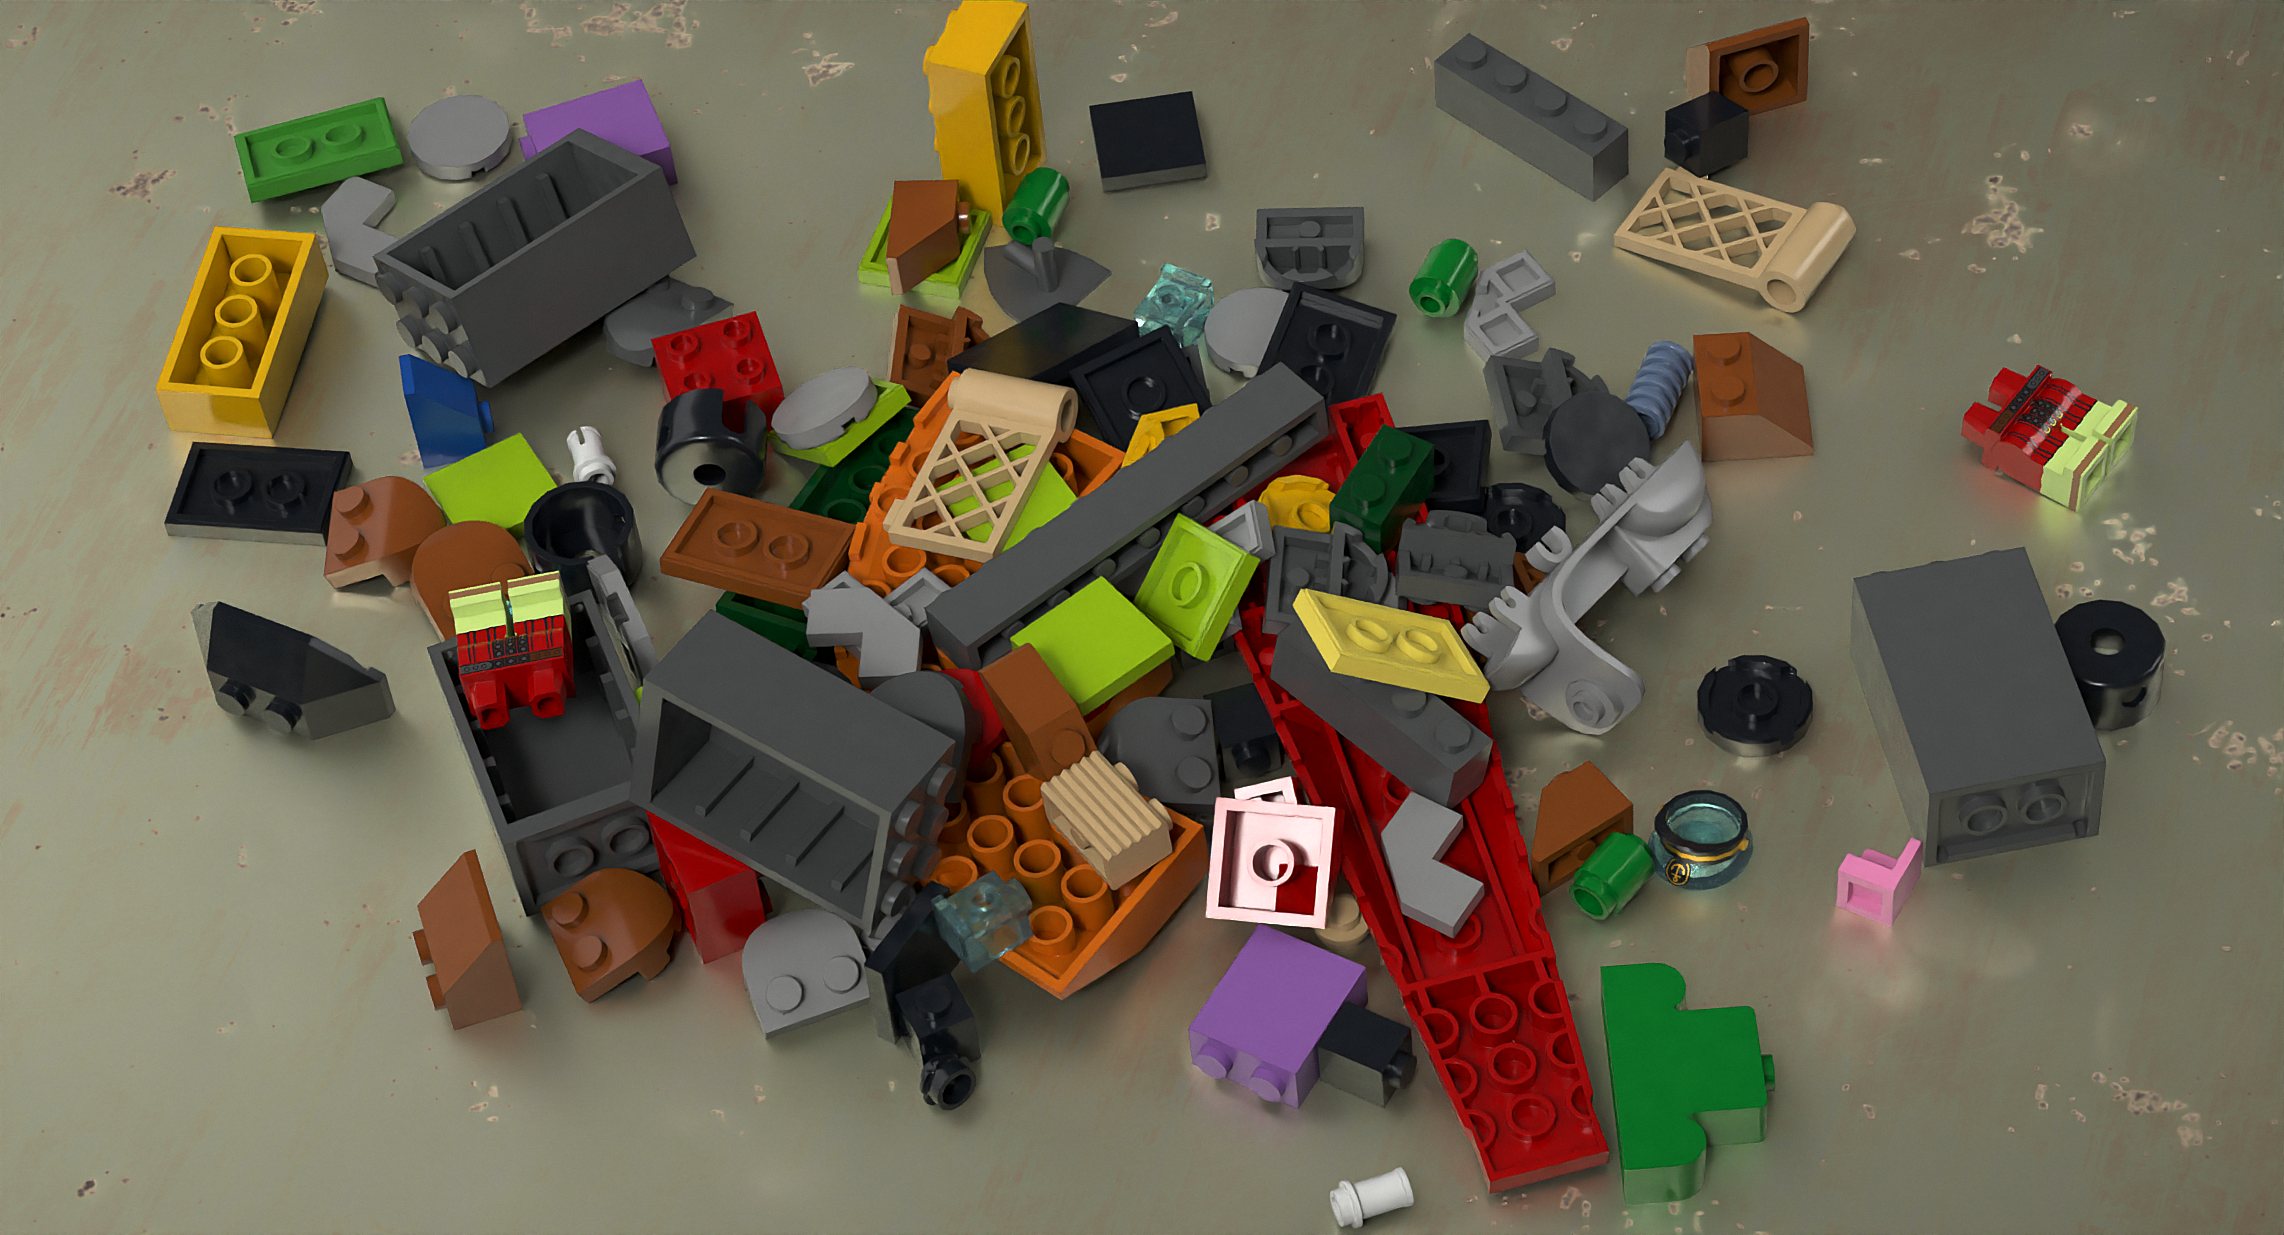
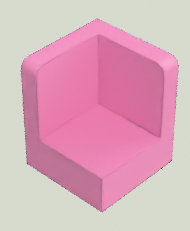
[1836,837,1923,927]

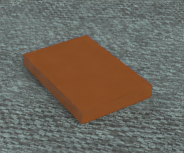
[660,487,856,611]

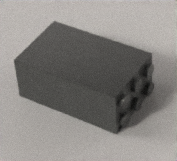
[372,128,697,389]
[1850,547,2106,868]
[427,589,660,917]
[629,609,956,934]

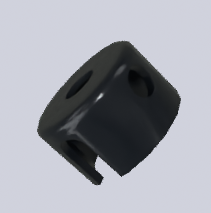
[655,388,768,506]
[524,481,642,604]
[2054,599,2166,731]

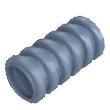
[1624,341,1693,440]

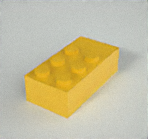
[923,0,1047,227]
[155,226,329,439]

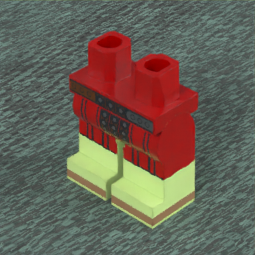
[1961,365,2138,513]
[449,571,576,730]

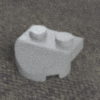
[742,909,871,1040]

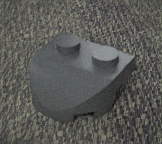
[1254,207,1365,290]
[602,274,734,367]
[1483,347,1610,456]
[1394,510,1517,613]
[1262,521,1388,635]
[870,670,983,804]
[1095,697,1221,815]

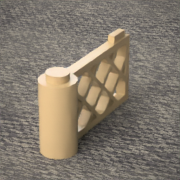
[1613,166,1856,313]
[882,368,1078,563]

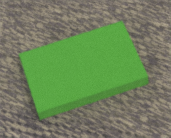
[234,97,404,203]

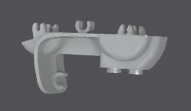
[1461,438,1714,735]

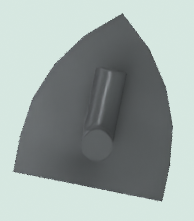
[984,237,1112,323]

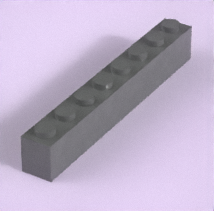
[924,361,1329,671]

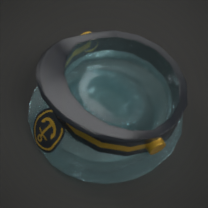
[1648,790,1753,891]

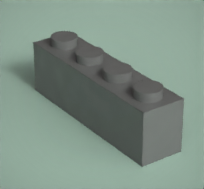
[1434,33,1629,203]
[1270,618,1493,810]

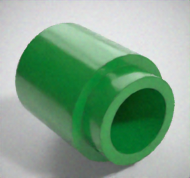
[1002,167,1070,245]
[1409,239,1479,318]
[1569,832,1655,920]

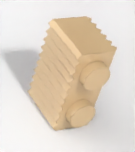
[1040,750,1173,890]

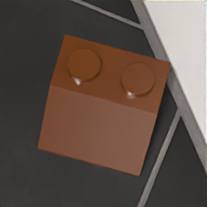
[1686,17,1810,116]
[1693,332,1814,462]
[412,849,523,1030]

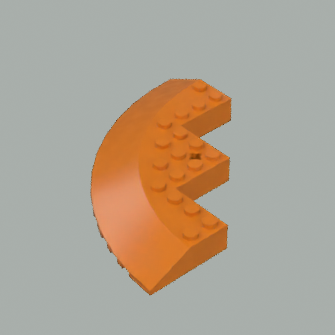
[834,371,1210,1000]

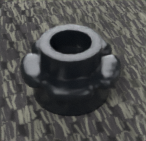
[919,1053,977,1110]

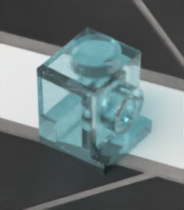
[1133,263,1214,348]
[931,870,1033,974]

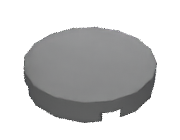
[407,95,513,180]
[1204,287,1289,378]
[771,366,878,450]

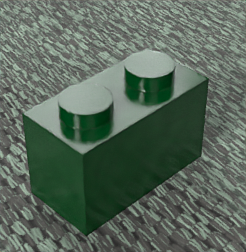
[1329,424,1434,560]

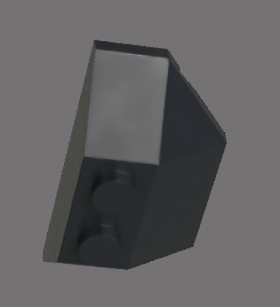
[191,601,396,741]

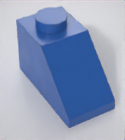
[399,354,495,469]

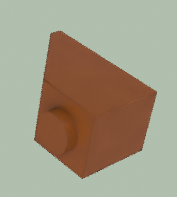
[886,180,971,295]
[977,643,1098,782]
[1531,760,1633,898]

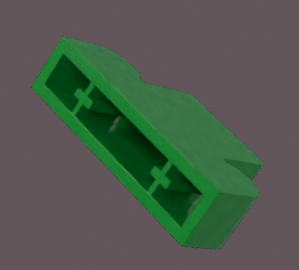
[1600,963,1775,1205]

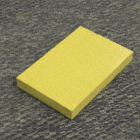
[1292,589,1490,704]

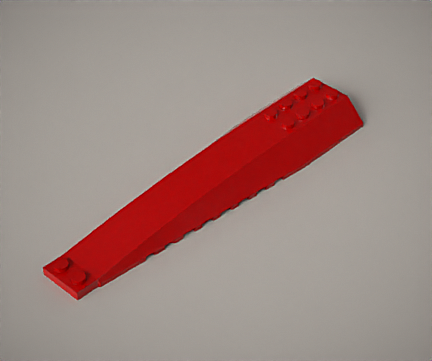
[1202,393,1609,1194]

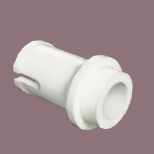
[567,426,617,486]
[1330,1167,1414,1229]

